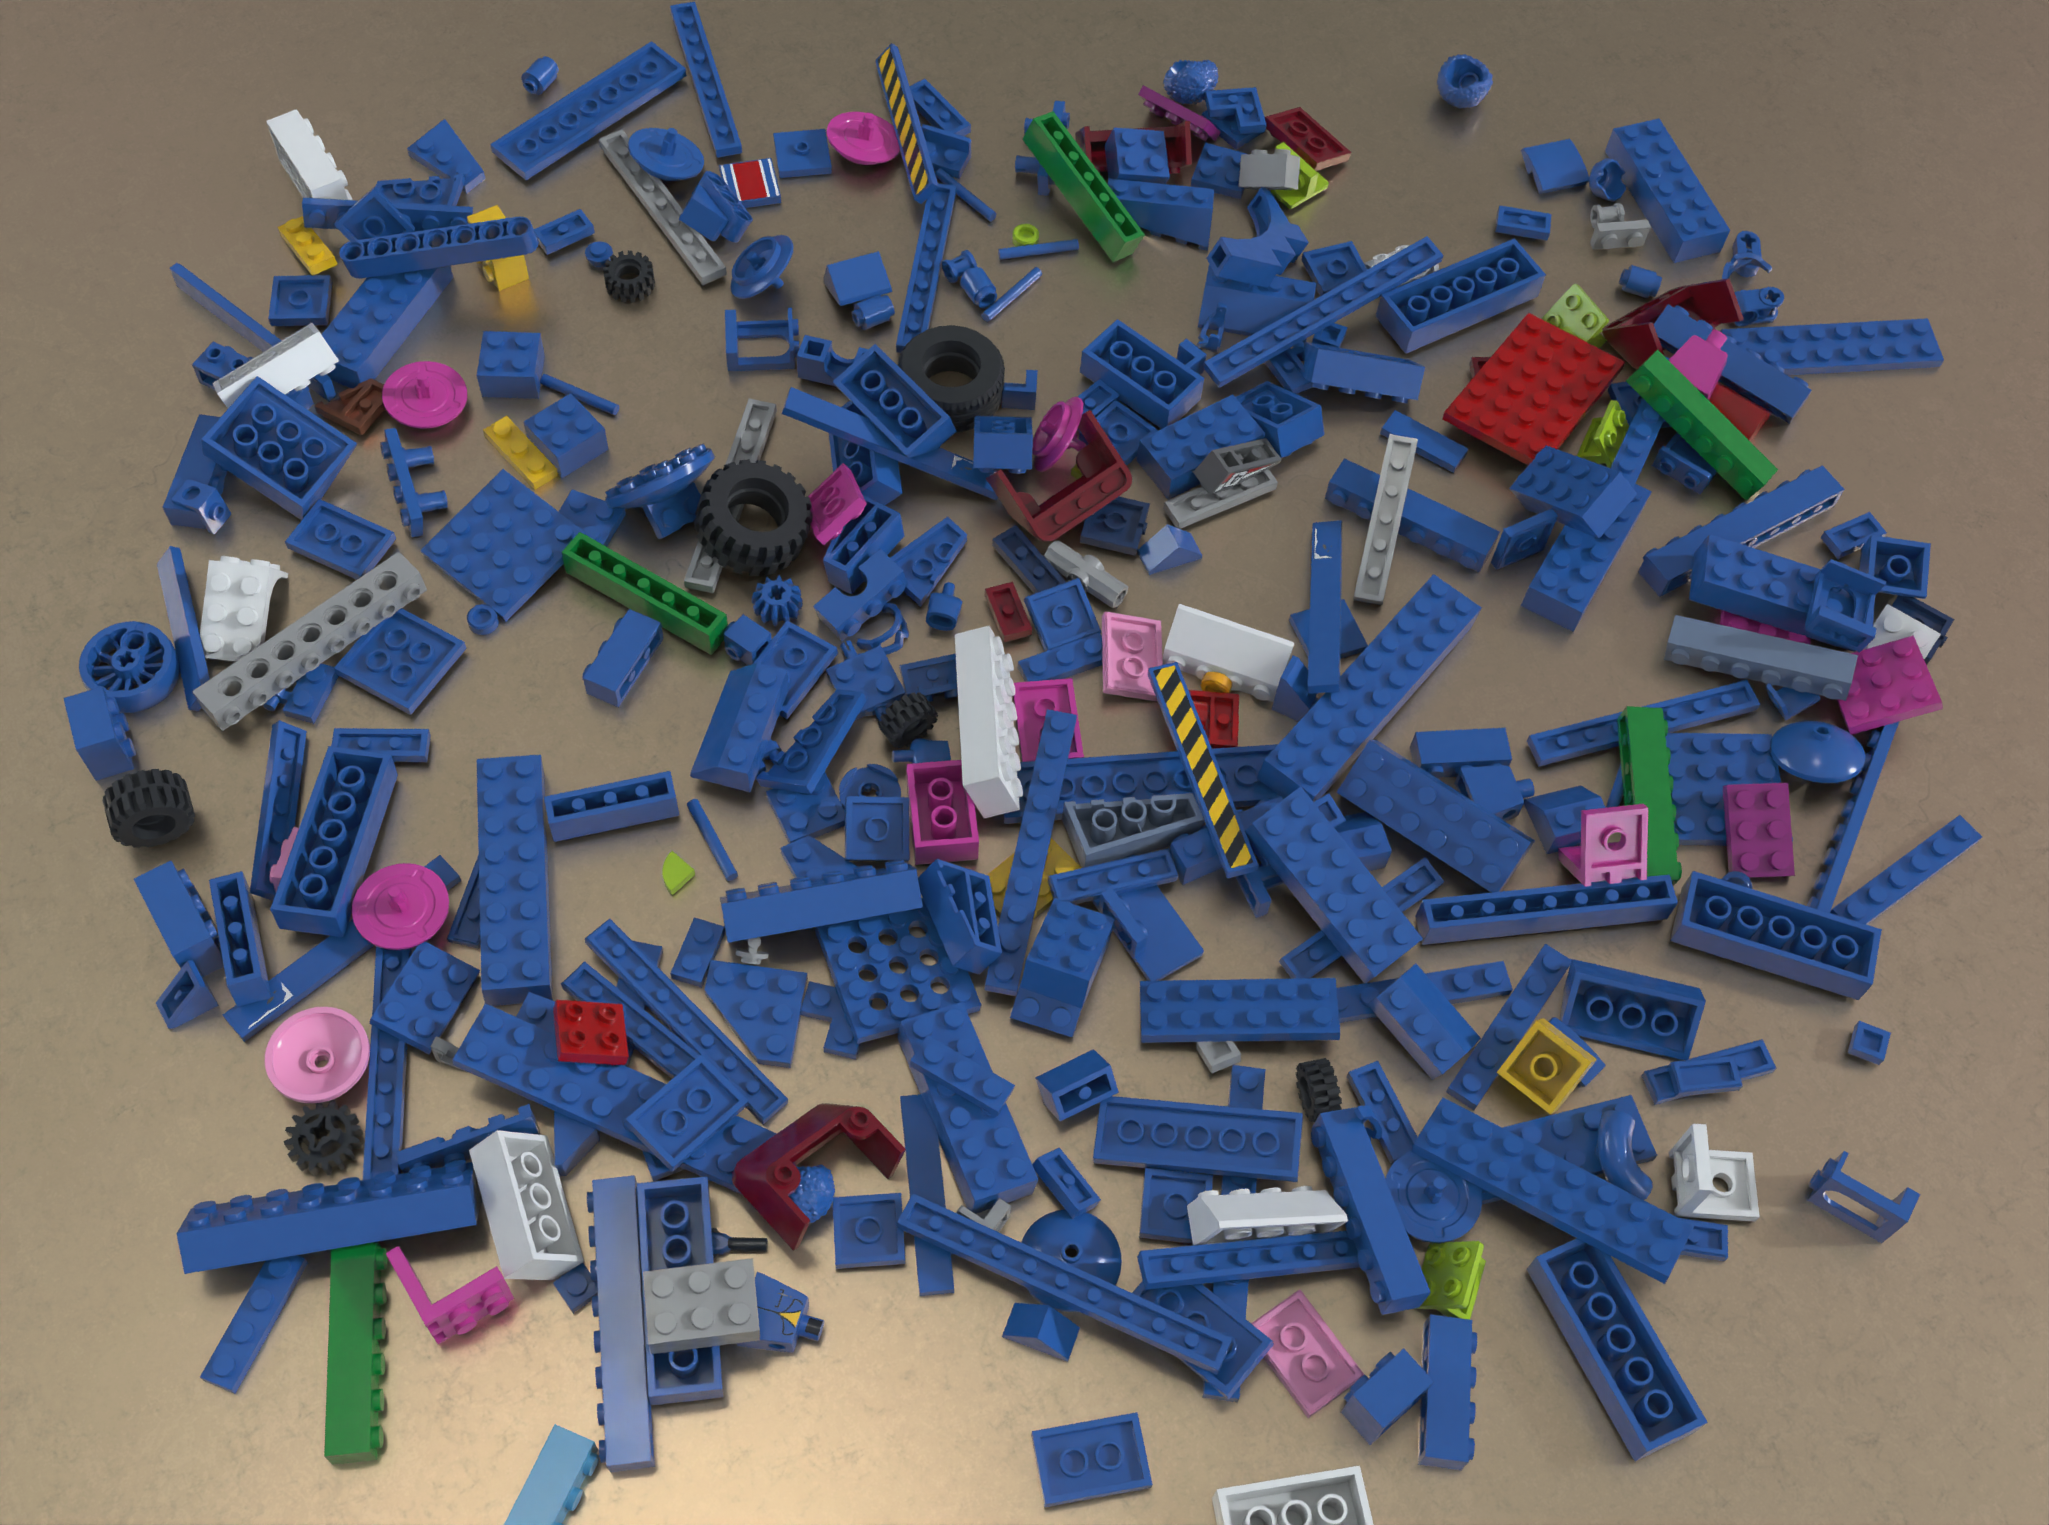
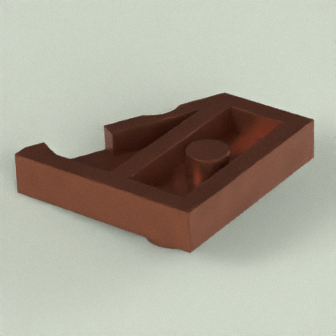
[315,378,385,436]

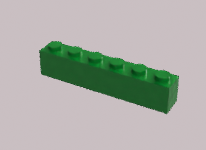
[1022,111,1145,262]
[1626,350,1778,500]
[561,532,728,655]
[1617,706,1682,886]
[324,1242,387,1465]

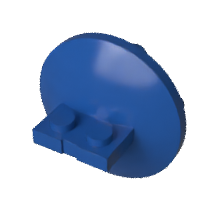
[605,443,715,539]

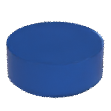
[467,604,499,635]

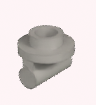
[735,937,769,964]

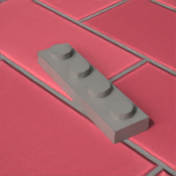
[1163,469,1278,529]

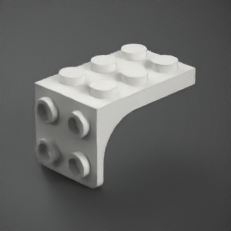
[200,556,288,662]

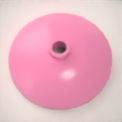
[265,1007,370,1103]

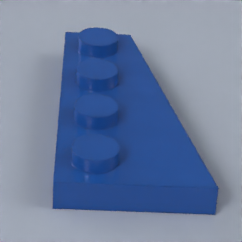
[756,689,867,794]
[396,1104,540,1173]

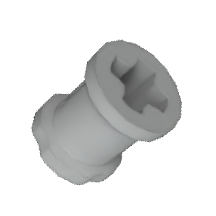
[1591,203,1625,229]

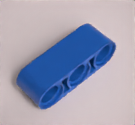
[692,171,753,243]

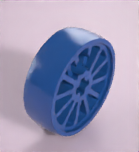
[79,621,180,713]

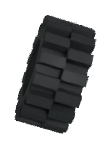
[603,250,655,303]
[878,692,938,748]
[1296,1058,1342,1123]

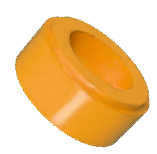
[1200,672,1232,693]

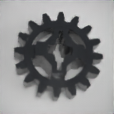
[284,1100,363,1176]

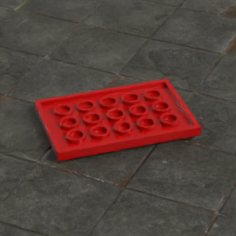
[1442,313,1625,466]

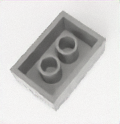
[643,1258,760,1354]

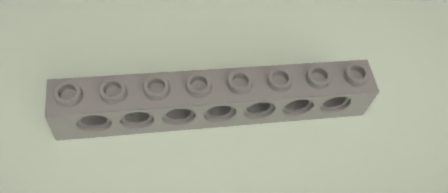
[192,552,427,731]

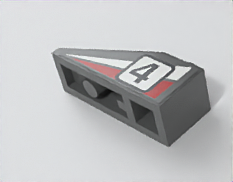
[1193,438,1282,494]

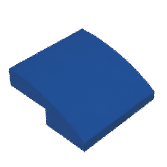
[1521,139,1589,194]

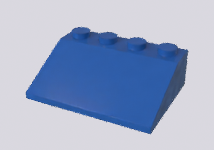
[201,376,357,520]

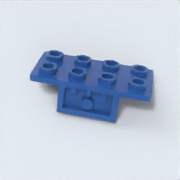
[1092,855,1204,981]

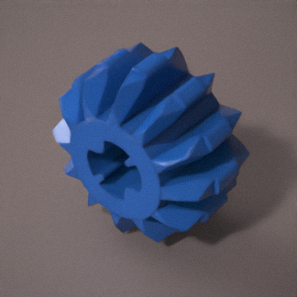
[752,575,803,627]

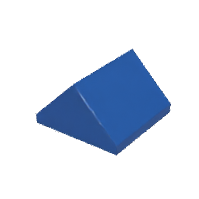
[823,251,892,306]

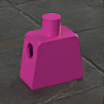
[1669,329,1728,400]

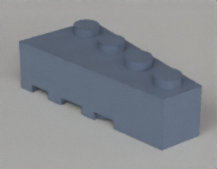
[1062,793,1204,868]

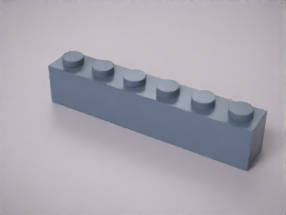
[1664,615,1858,701]

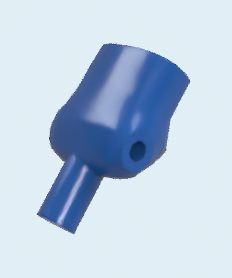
[926,582,963,631]
[892,738,951,764]

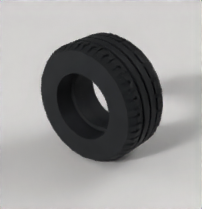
[898,325,1005,433]

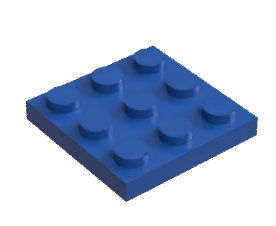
[334,608,467,715]

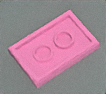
[1102,612,1163,702]
[1251,1289,1364,1418]

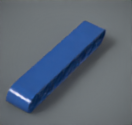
[339,217,539,279]

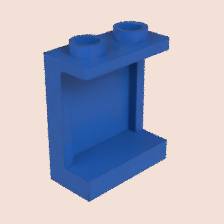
[1652,432,1718,495]

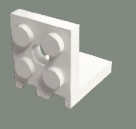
[1669,1124,1760,1222]

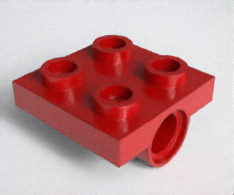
[1189,690,1239,749]
[553,999,629,1065]

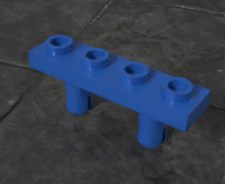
[1015,101,1070,196]
[380,428,448,538]

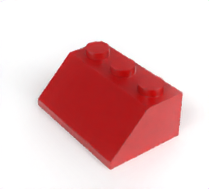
[1709,382,1772,442]

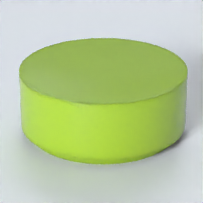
[1012,224,1039,247]

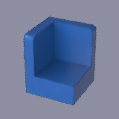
[1177,338,1207,375]
[1002,370,1038,410]

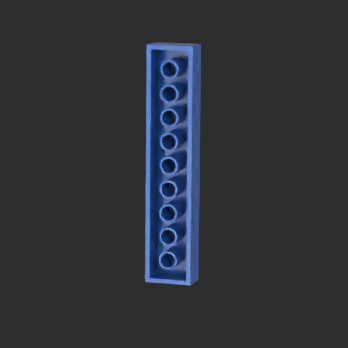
[1256,574,1482,802]

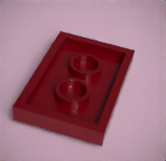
[1265,107,1352,171]

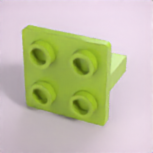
[1270,142,1329,209]
[1541,284,1609,348]
[1577,400,1630,468]
[1416,1241,1486,1320]

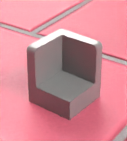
[957,1198,1011,1232]

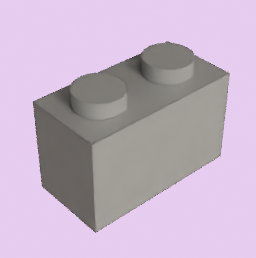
[1239,149,1300,190]

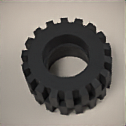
[102,769,195,848]

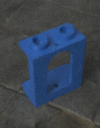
[725,308,799,372]
[1804,559,1886,652]
[1807,1151,1920,1243]

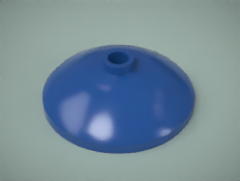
[1770,721,1866,783]
[1021,1209,1122,1312]

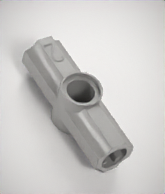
[1044,540,1128,608]

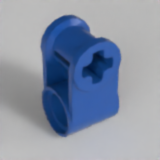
[1734,287,1784,327]

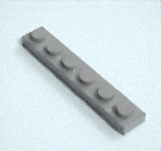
[1353,434,1418,605]

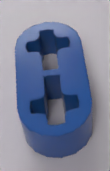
[1732,231,1762,278]

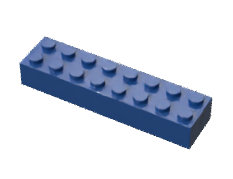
[477,755,553,1006]
[176,1160,482,1274]

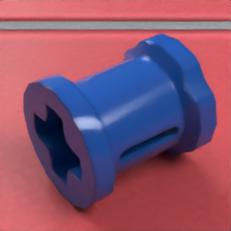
[941,250,977,283]

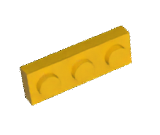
[277,216,338,276]
[483,415,558,490]

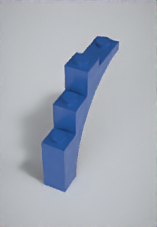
[1206,187,1309,288]

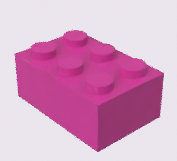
[906,760,979,865]

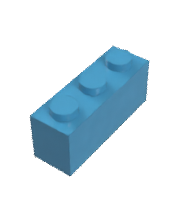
[504,1424,600,1525]

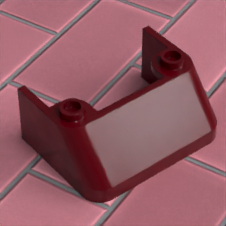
[1075,121,1192,176]
[1602,278,1744,368]
[986,410,1132,542]
[732,1103,906,1251]

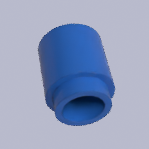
[521,56,559,95]
[1619,265,1662,298]
[960,267,997,308]
[852,295,895,330]

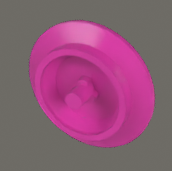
[826,112,900,165]
[382,361,467,429]
[1032,396,1086,472]
[352,863,449,950]

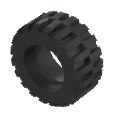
[694,459,813,576]

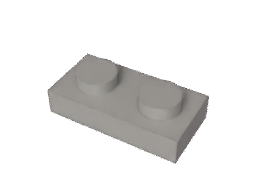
[1590,220,1651,250]

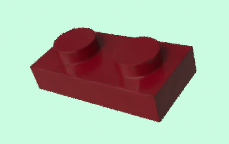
[985,581,1032,643]

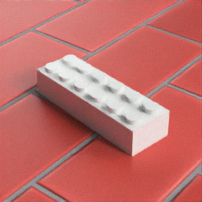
[955,626,1023,818]

